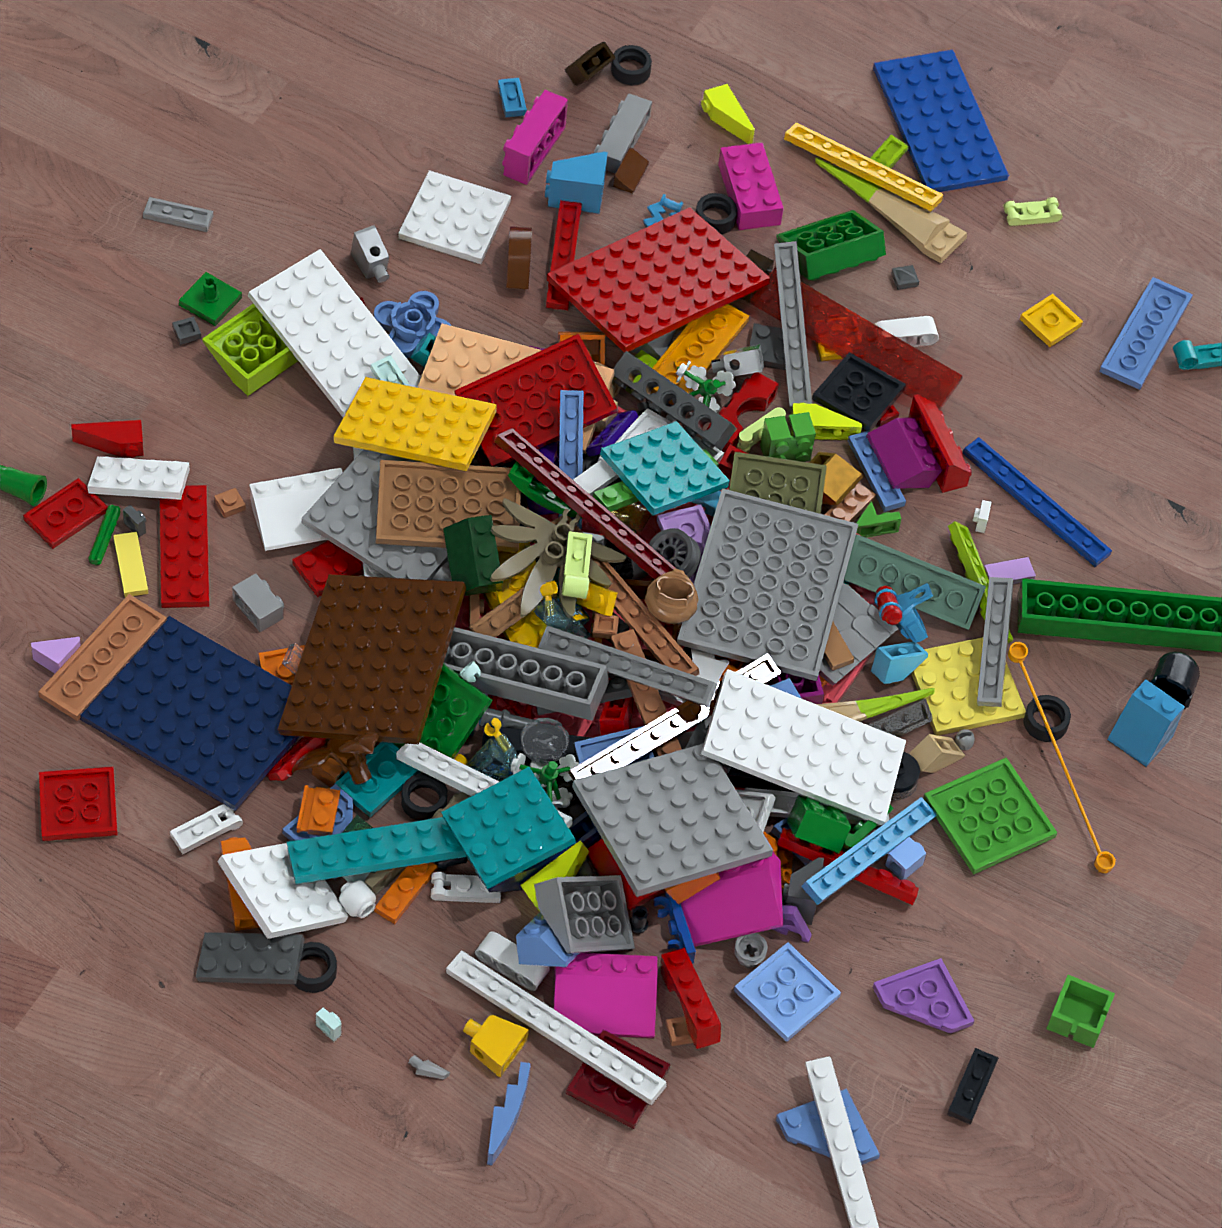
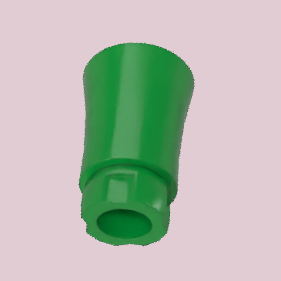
[0,465,47,507]

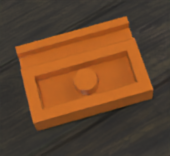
[297,785,340,836]

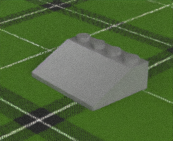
[534,875,635,953]

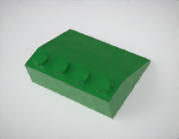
[776,210,886,280]

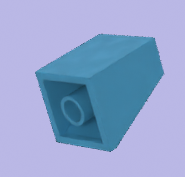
[545,152,608,214]
[1107,679,1185,767]

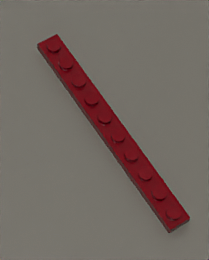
[495,428,677,580]

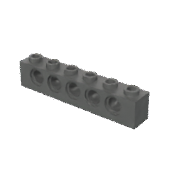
[613,351,737,451]

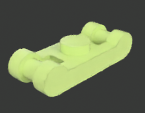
[1003,197,1062,226]
[737,407,786,453]

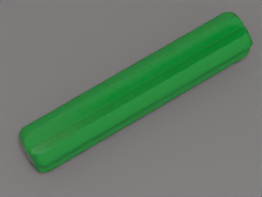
[88,504,121,566]

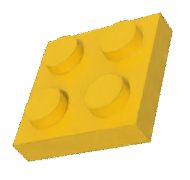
[1020,294,1083,347]

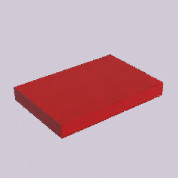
[23,478,108,549]

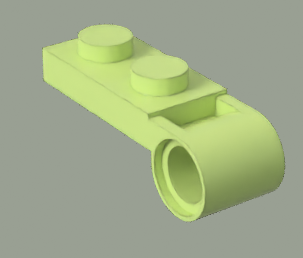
[562,531,592,599]

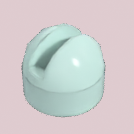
[459,661,481,683]

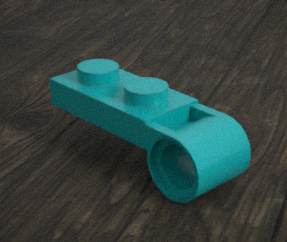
[1173,340,1222,370]

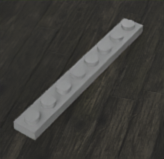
[774,241,812,410]
[538,626,718,707]

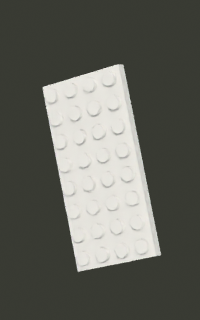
[248,249,421,418]
[701,669,906,826]

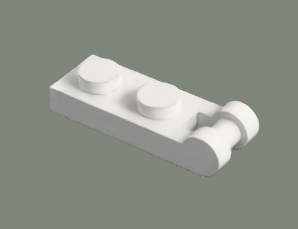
[170,804,243,855]
[431,872,501,903]

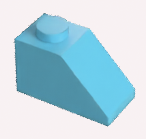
[871,641,928,684]

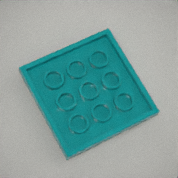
[600,421,730,516]
[441,767,576,889]

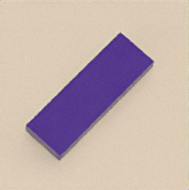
[586,410,639,457]

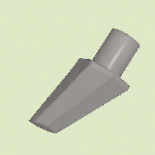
[408,1055,450,1079]

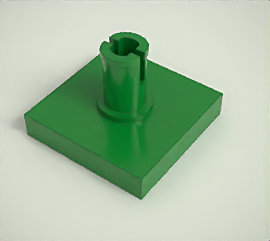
[179,272,242,326]

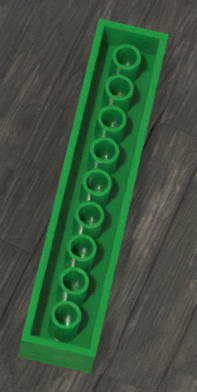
[1018,578,1222,652]

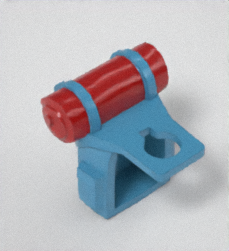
[874,583,933,643]

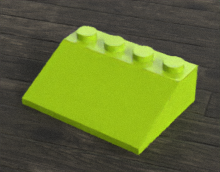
[202,303,298,396]

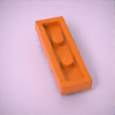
[374,862,438,924]

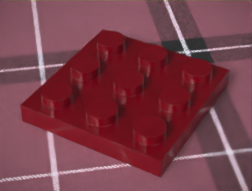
[566,1029,671,1129]

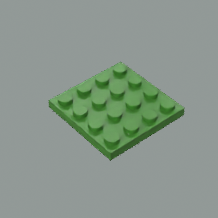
[923,757,1057,875]

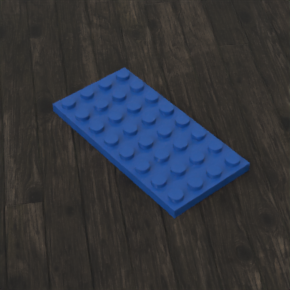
[873,49,1009,192]

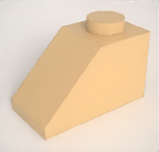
[909,734,965,773]

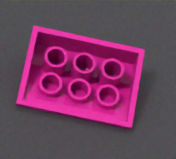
[681,853,783,947]
[553,953,657,1038]

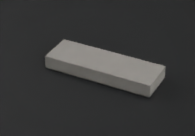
[143,197,213,232]

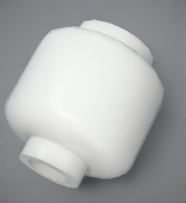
[339,881,376,918]

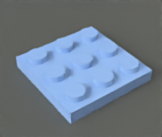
[734,942,841,1042]

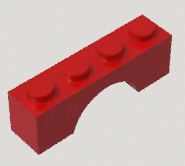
[707,372,779,454]
[661,948,721,1049]

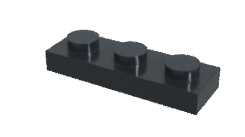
[947,1048,999,1125]

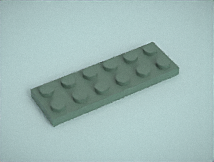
[844,534,986,630]

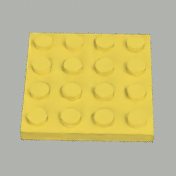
[911,637,1026,736]

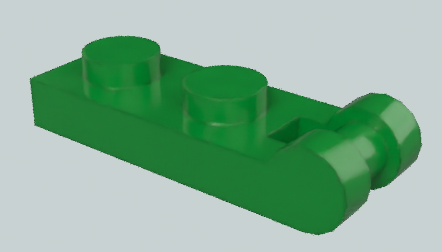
[841,805,894,852]

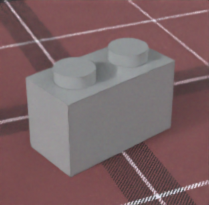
[232,573,284,632]

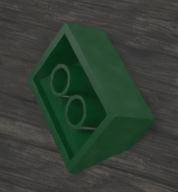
[443,515,503,596]

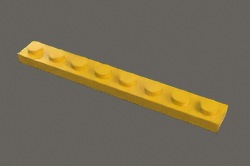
[784,123,943,212]

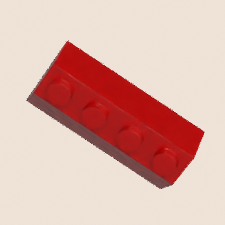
[908,394,972,493]

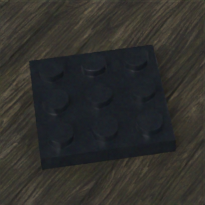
[812,352,906,432]

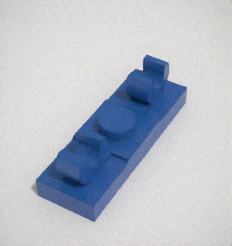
[654,892,696,964]

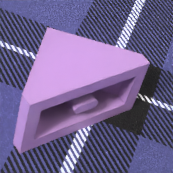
[31,637,81,673]

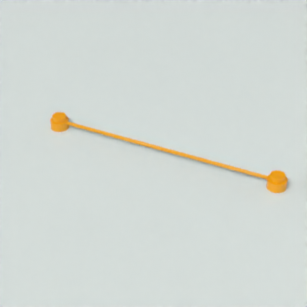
[1008,642,1116,873]

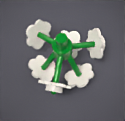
[672,361,736,424]
[511,753,579,810]

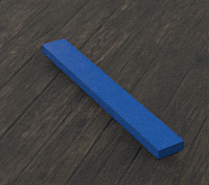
[962,437,1112,567]

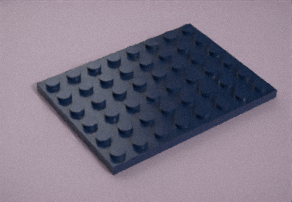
[80,616,300,811]

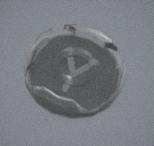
[520,718,569,764]

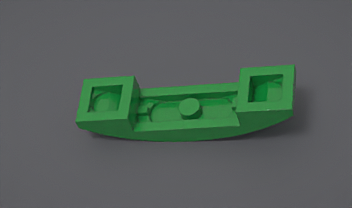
[508,461,584,519]

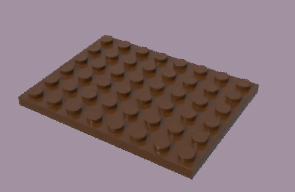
[278,574,466,745]

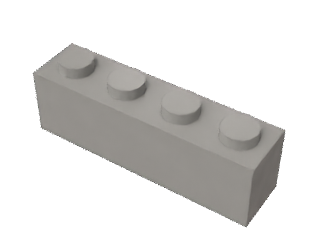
[594,93,652,174]

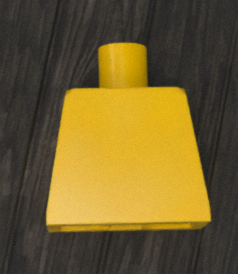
[463,1015,528,1078]

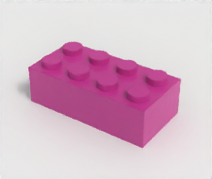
[502,90,568,185]
[718,142,784,230]

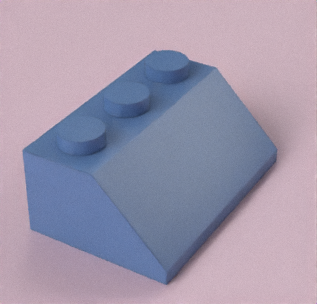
[516,912,579,967]

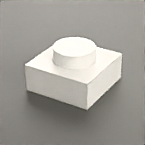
[973,500,991,533]

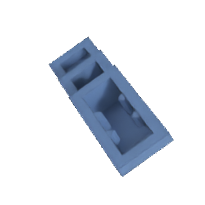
[487,1062,531,1165]

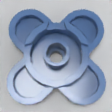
[374,291,451,358]

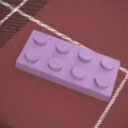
[657,505,711,585]

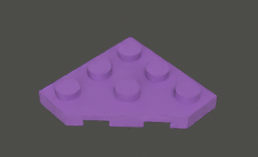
[873,958,974,1034]

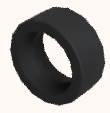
[611,45,652,86]
[696,193,737,235]
[1023,695,1071,742]
[401,773,448,821]
[294,942,337,993]

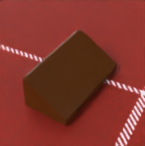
[613,147,649,194]

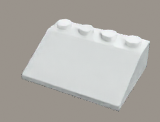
[249,468,343,551]

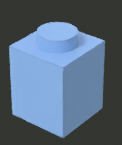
[885,837,926,880]

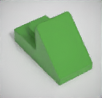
[856,501,902,538]

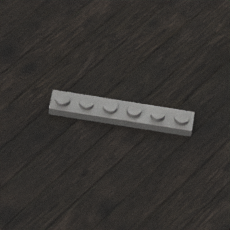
[977,577,1013,707]

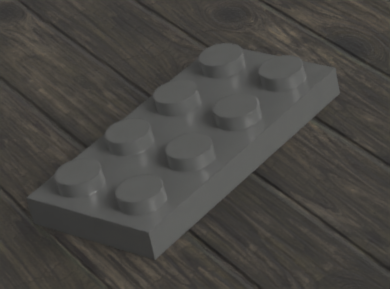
[196,932,305,984]

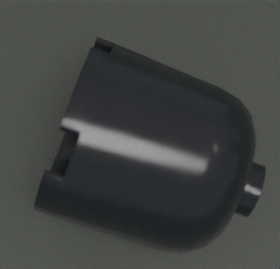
[1148,651,1200,710]

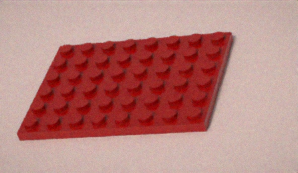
[547,207,770,353]

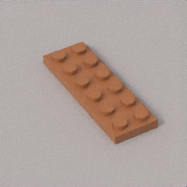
[38,594,167,721]

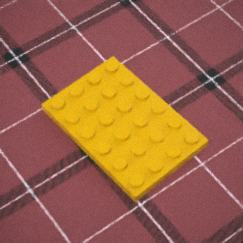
[334,377,497,471]

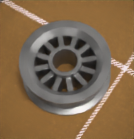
[648,528,701,578]

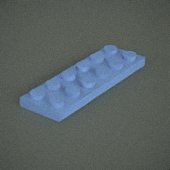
[1099,277,1193,390]

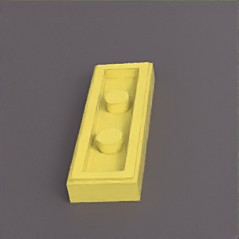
[113,532,148,597]

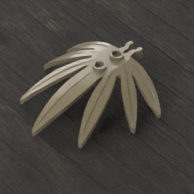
[490,498,626,618]

